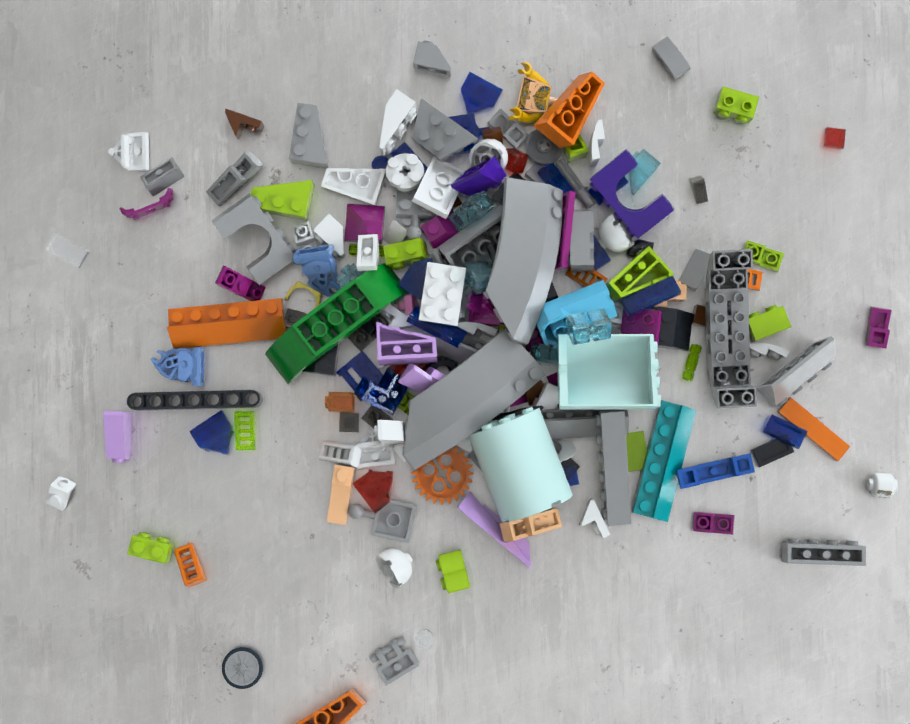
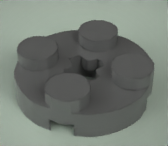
[525,129,563,165]

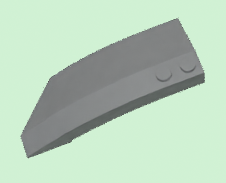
[483,177,563,345]
[402,328,546,470]

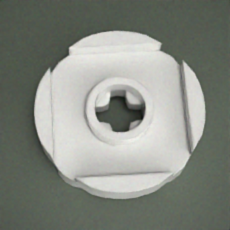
[386,153,424,192]

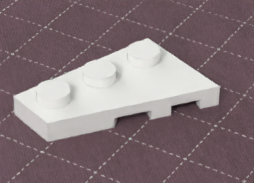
[321,168,386,205]

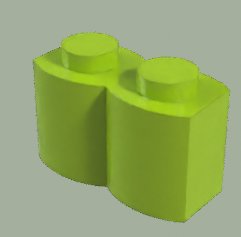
[435,549,471,594]

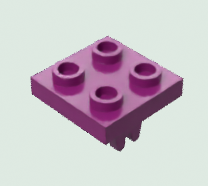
[466,285,504,325]
[620,309,662,345]

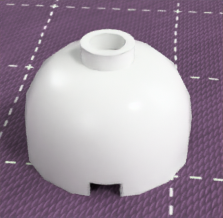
[469,138,508,170]
[598,213,634,253]
[376,548,413,588]

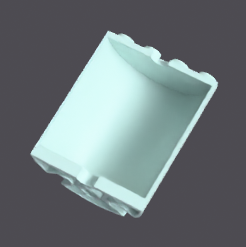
[558,334,661,410]
[468,407,573,522]

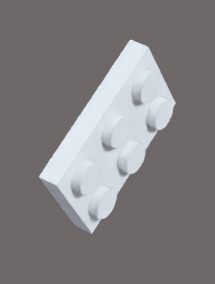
[412,156,464,219]
[418,262,466,326]

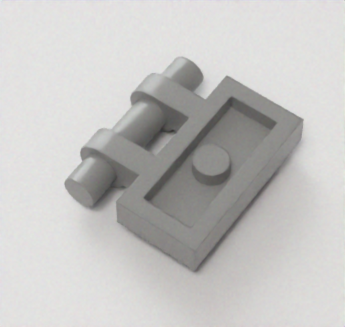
[369,636,419,686]

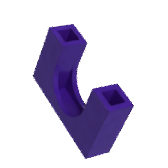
[590,148,674,239]

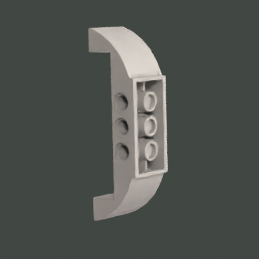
[705,249,757,408]

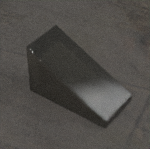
[689,176,708,204]

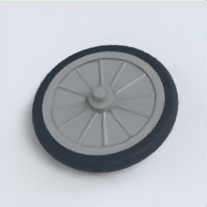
[222,647,263,689]

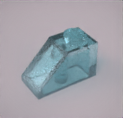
[629,149,661,195]
[530,344,558,366]

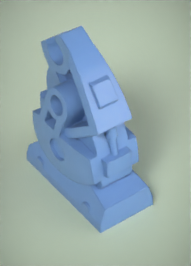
[293,244,341,297]
[151,347,205,386]

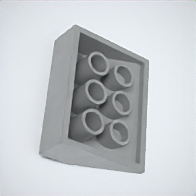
[757,336,835,407]

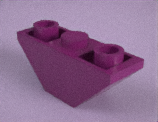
[215,265,266,301]

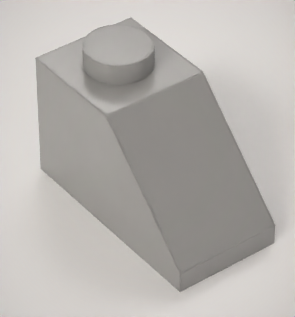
[413,41,451,77]

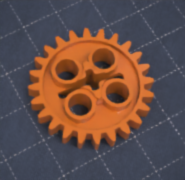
[411,446,474,505]

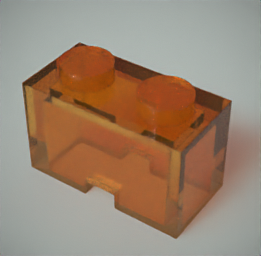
[325,392,355,413]

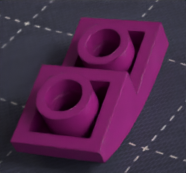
[693,512,735,535]

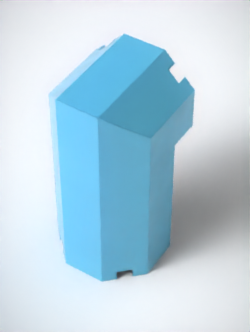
[536,280,617,348]

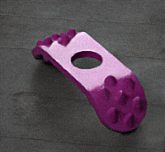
[119,188,174,220]

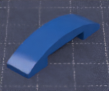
[676,453,755,489]

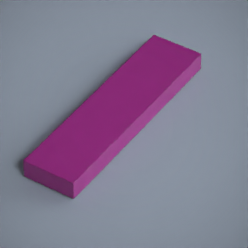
[555,191,576,271]

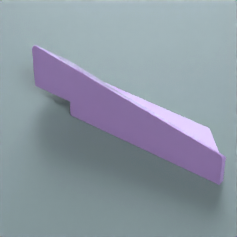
[398,363,445,392]
[457,492,531,568]

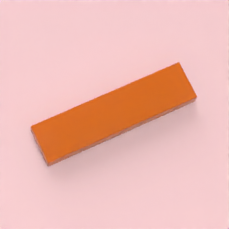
[777,397,851,461]

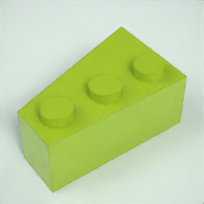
[251,180,315,221]
[606,246,675,301]

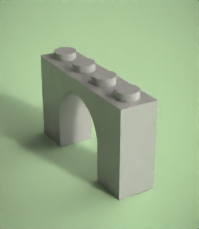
[212,193,296,285]

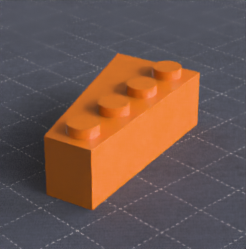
[533,72,605,148]
[296,689,367,724]

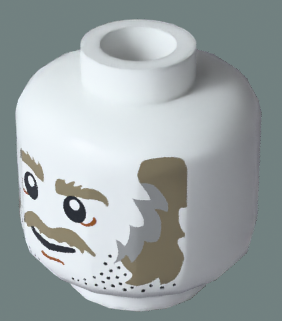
[866,472,898,498]

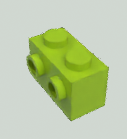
[713,86,759,124]
[383,238,428,270]
[749,304,792,342]
[127,532,175,564]

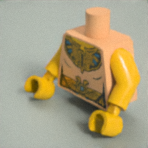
[509,62,558,124]

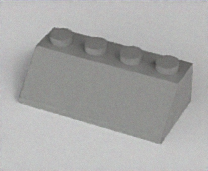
[437,204,503,283]

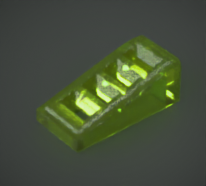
[234,411,256,450]

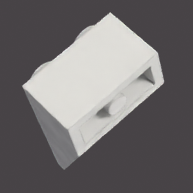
[379,89,417,158]

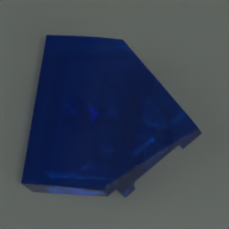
[461,72,503,114]
[398,258,433,300]
[189,410,235,455]

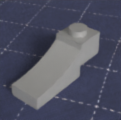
[206,151,264,206]

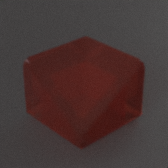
[505,148,529,173]

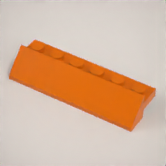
[167,298,286,349]

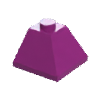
[344,204,385,244]
[420,210,464,260]

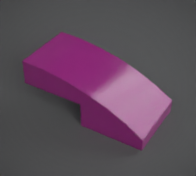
[866,307,892,349]

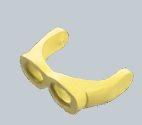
[284,281,322,309]

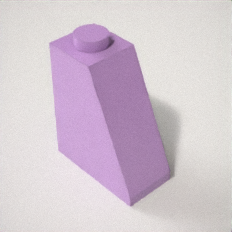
[103,411,132,463]

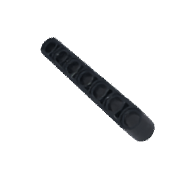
[127,390,263,411]

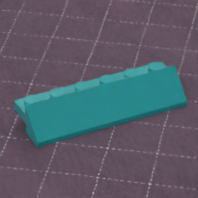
[632,400,696,522]

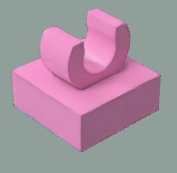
[397,295,420,316]

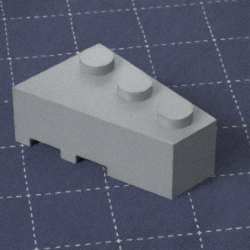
[289,103,329,169]
[568,211,594,272]

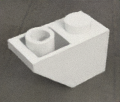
[313,214,345,259]
[374,420,405,445]

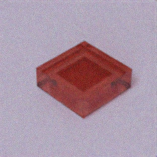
[823,127,846,149]

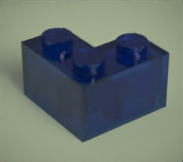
[354,368,408,415]

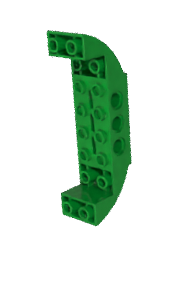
[265,263,410,384]

